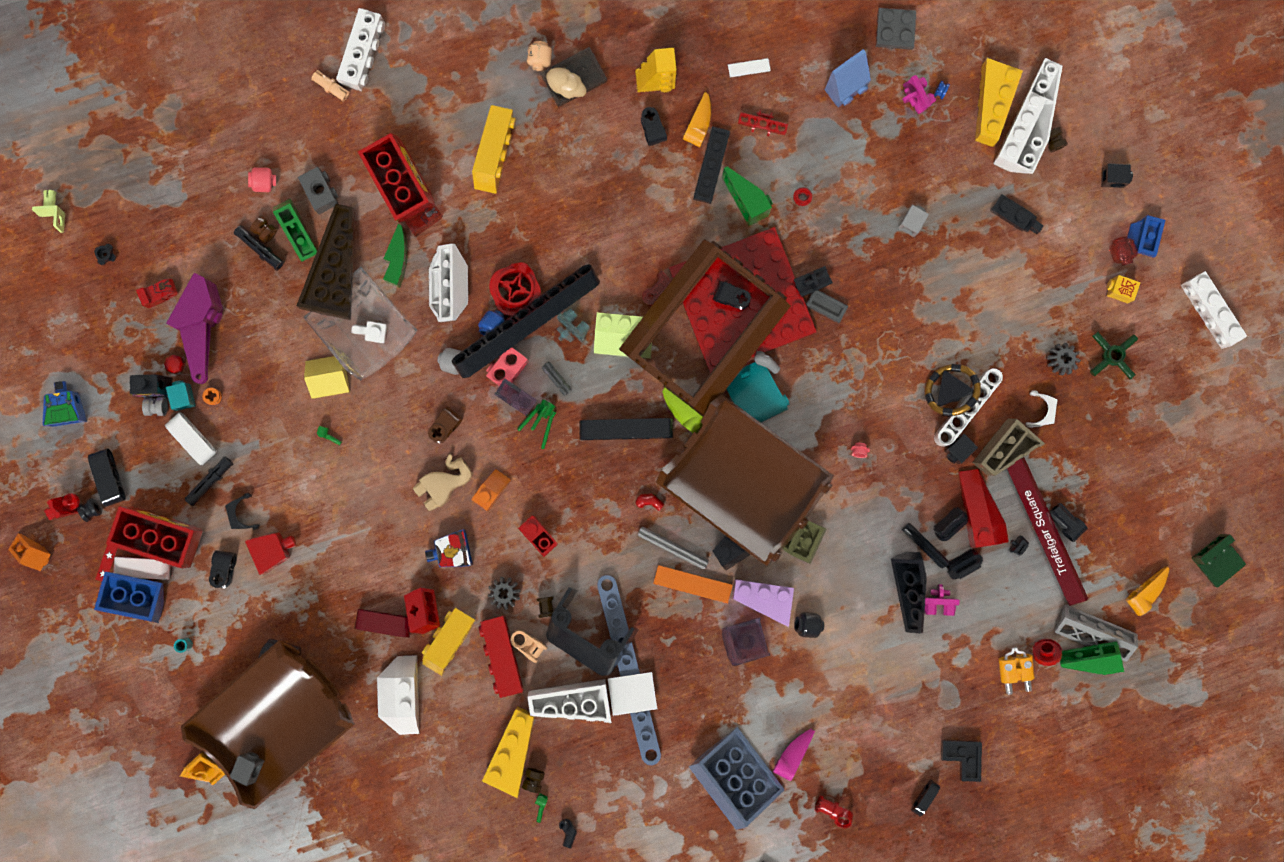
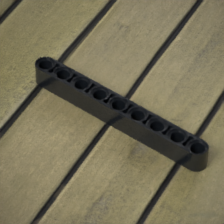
[452,264,600,378]

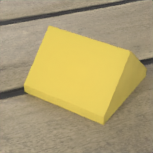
[304,355,350,399]

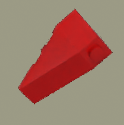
[958,469,1009,548]

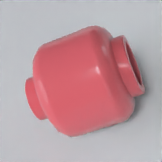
[248,167,276,192]

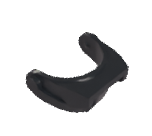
[225,493,260,530]

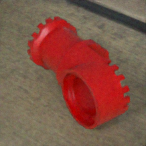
[814,795,854,828]

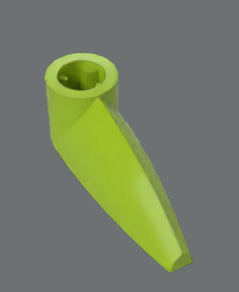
[662,388,703,433]

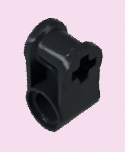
[641,107,667,147]
[713,281,751,309]
[209,550,237,588]

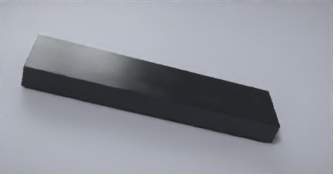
[693,126,730,204]

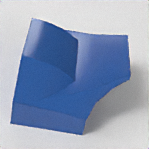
[1126,215,1166,258]

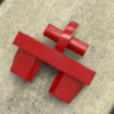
[44,493,80,520]

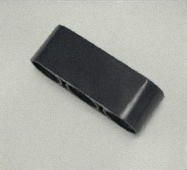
[88,448,126,507]

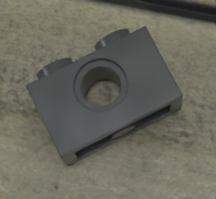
[298,167,339,214]

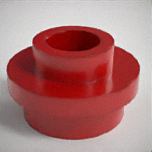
[793,187,812,206]

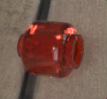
[1109,236,1138,266]

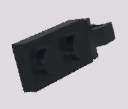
[991,194,1044,234]

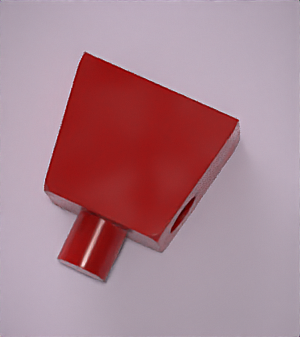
[245,533,297,575]

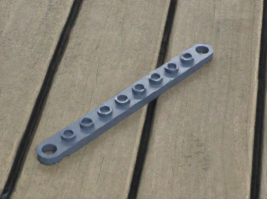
[597,575,661,765]

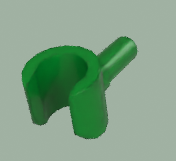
[317,426,342,446]
[535,793,548,823]

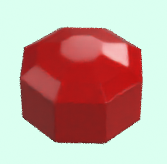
[164,355,185,374]

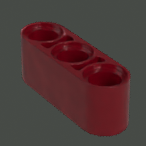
[354,609,410,638]

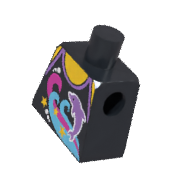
[130,374,172,398]

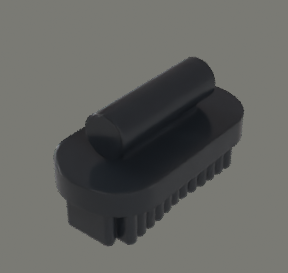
[933,507,969,541]
[946,549,983,579]

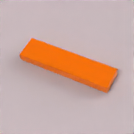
[653,565,733,604]

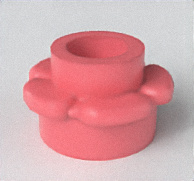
[851,443,870,458]

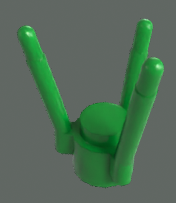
[517,399,556,449]

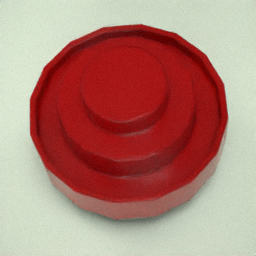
[1033,639,1062,666]

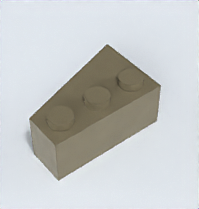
[972,418,1045,476]

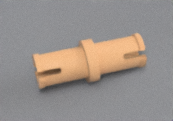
[311,70,350,102]

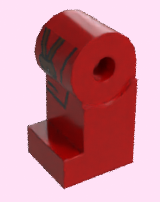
[136,278,178,308]

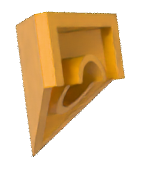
[180,752,225,785]

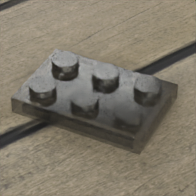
[540,47,608,107]

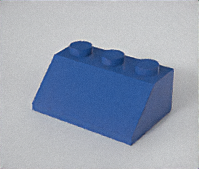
[94,571,164,623]

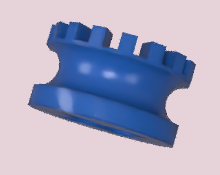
[934,80,950,100]

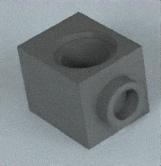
[230,752,264,786]

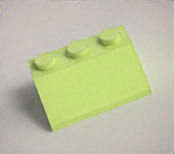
[594,312,652,359]

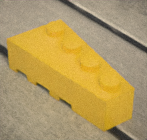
[975,58,1023,147]
[472,105,516,194]
[482,706,535,798]

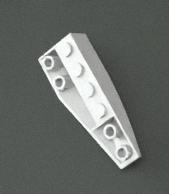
[993,58,1062,174]

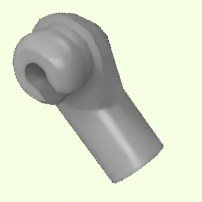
[754,351,780,374]

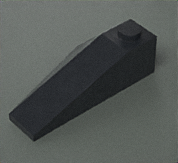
[891,552,927,634]

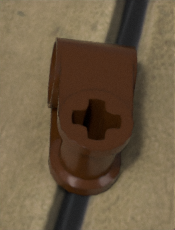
[428,406,463,443]

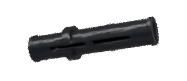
[233,225,284,270]
[184,456,233,506]

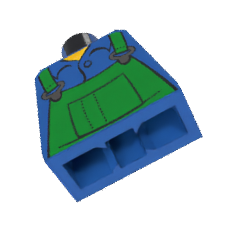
[43,381,87,427]

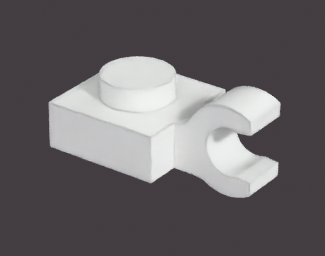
[351,321,388,343]

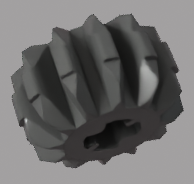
[1046,343,1081,376]
[488,577,521,610]

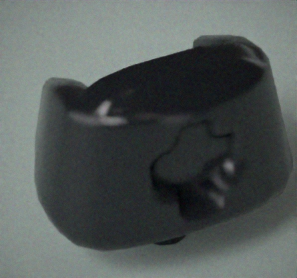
[1009,535,1029,556]

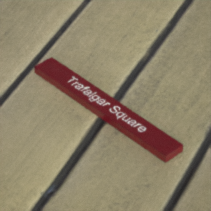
[1007,457,1089,606]

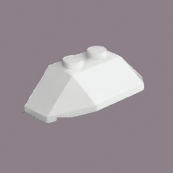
[429,244,468,322]
[377,655,420,735]

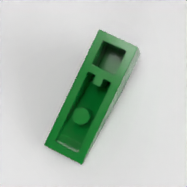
[273,199,317,262]
[1060,641,1124,675]

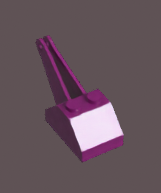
[166,273,223,384]

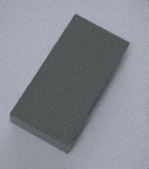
[806,290,848,324]

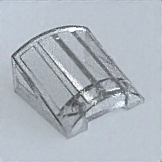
[304,267,418,381]

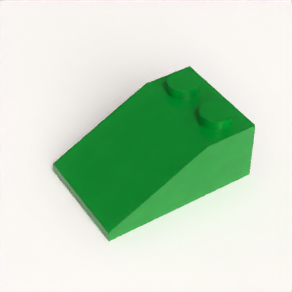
[722,166,773,226]

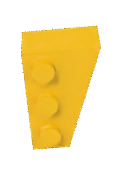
[635,48,676,92]
[422,608,475,676]

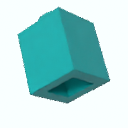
[166,381,196,411]

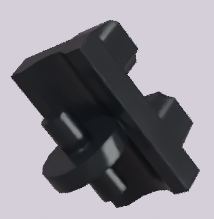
[793,266,833,297]

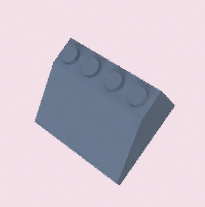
[689,727,785,830]

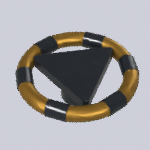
[925,364,981,416]

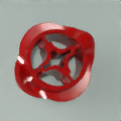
[489,262,541,317]

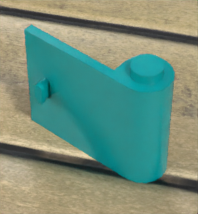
[726,362,790,423]

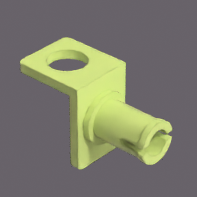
[32,190,65,233]

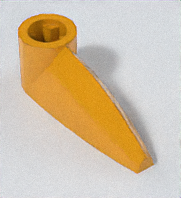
[683,92,711,147]
[1126,567,1169,616]

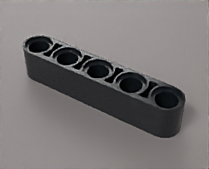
[579,418,673,440]

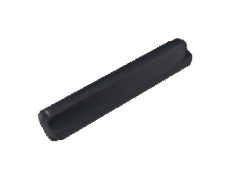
[902,523,949,568]

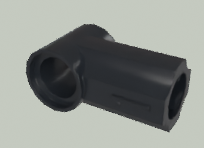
[1049,503,1088,542]

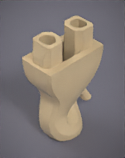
[413,454,473,511]

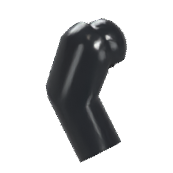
[559,819,577,849]

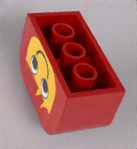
[358,133,435,223]
[106,506,204,569]

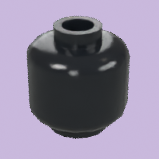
[794,612,824,638]

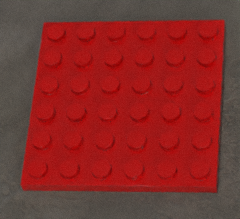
[669,227,817,373]

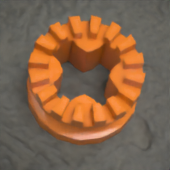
[202,388,222,405]

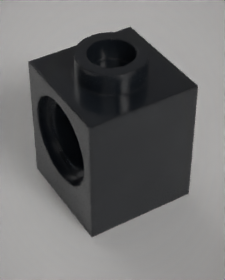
[1101,164,1133,188]
[944,434,978,464]

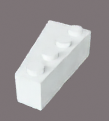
[528,679,611,723]

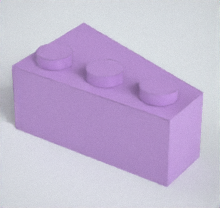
[732,579,794,627]

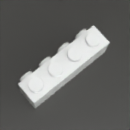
[336,8,385,91]
[1181,271,1247,349]

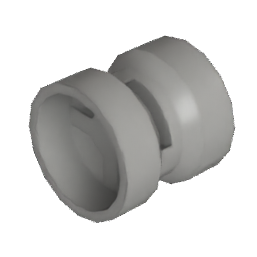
[142,397,168,416]

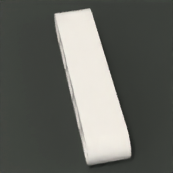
[934,369,1003,447]

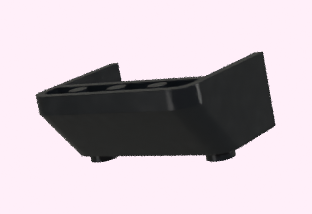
[546,587,639,676]

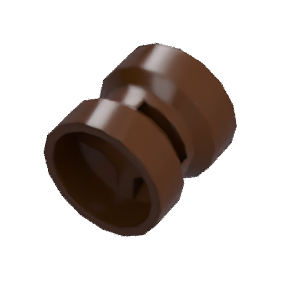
[250,216,277,243]

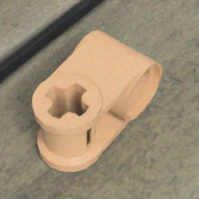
[511,629,548,663]

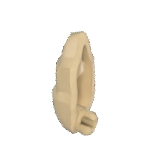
[546,68,586,99]

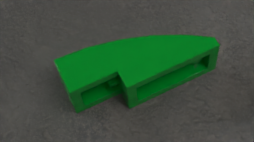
[383,224,408,288]

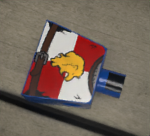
[425,529,473,567]

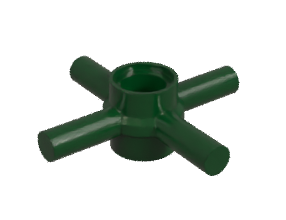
[1090,331,1138,380]

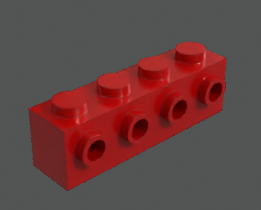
[478,615,524,698]

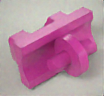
[902,75,936,114]
[924,584,960,616]

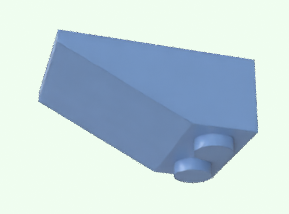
[825,49,871,107]

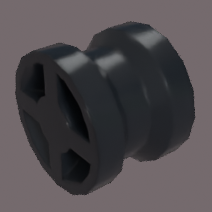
[77,498,102,522]

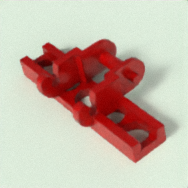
[738,109,788,137]

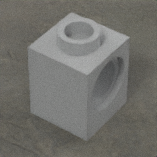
[898,205,929,237]

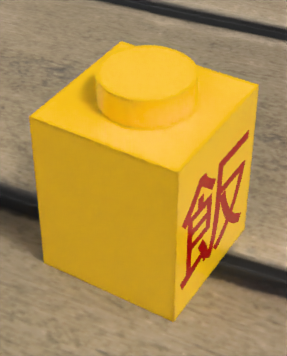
[1106,275,1140,303]

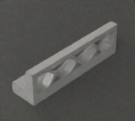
[1054,605,1138,662]

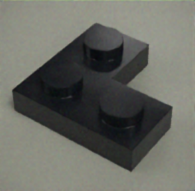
[941,740,982,782]

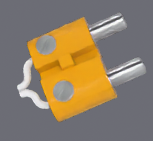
[999,647,1035,695]

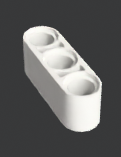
[165,412,217,465]
[113,557,171,580]

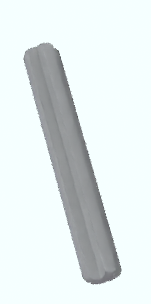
[638,527,708,569]

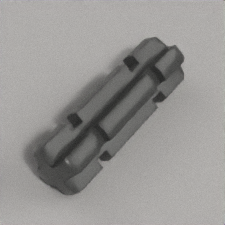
[542,362,572,395]

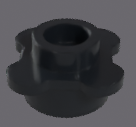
[94,244,116,265]

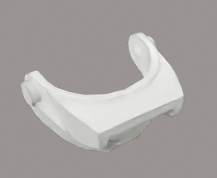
[1025,391,1057,428]

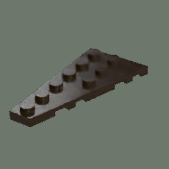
[296,204,355,321]

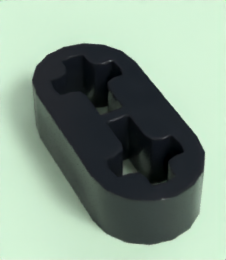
[911,780,940,817]

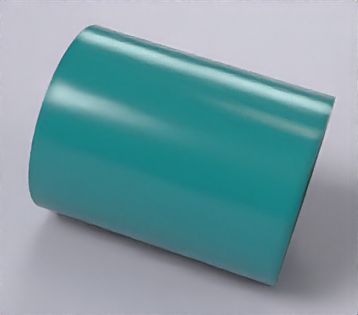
[174,638,193,653]

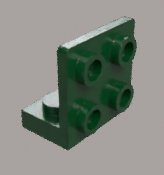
[1192,534,1246,588]

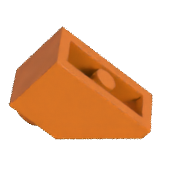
[471,469,511,511]
[8,533,51,571]

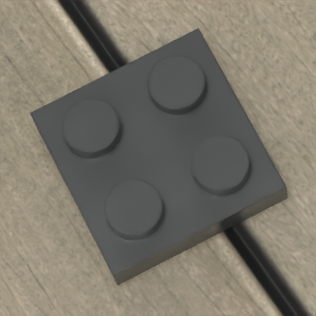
[875,8,916,50]

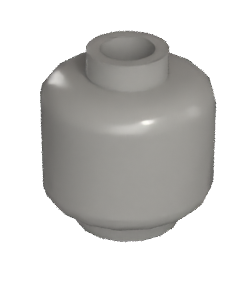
[437,348,461,375]

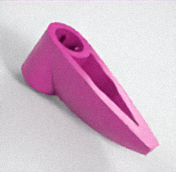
[773,729,815,781]

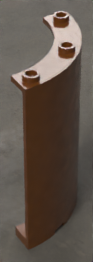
[656,394,834,566]
[181,640,355,810]

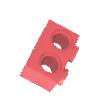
[486,347,529,391]

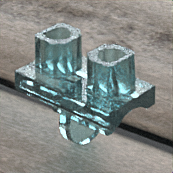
[557,308,591,343]

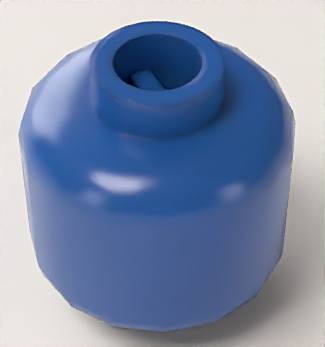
[478,310,505,336]

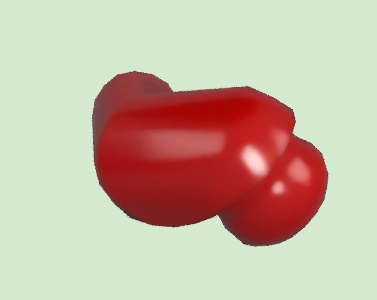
[635,493,665,511]

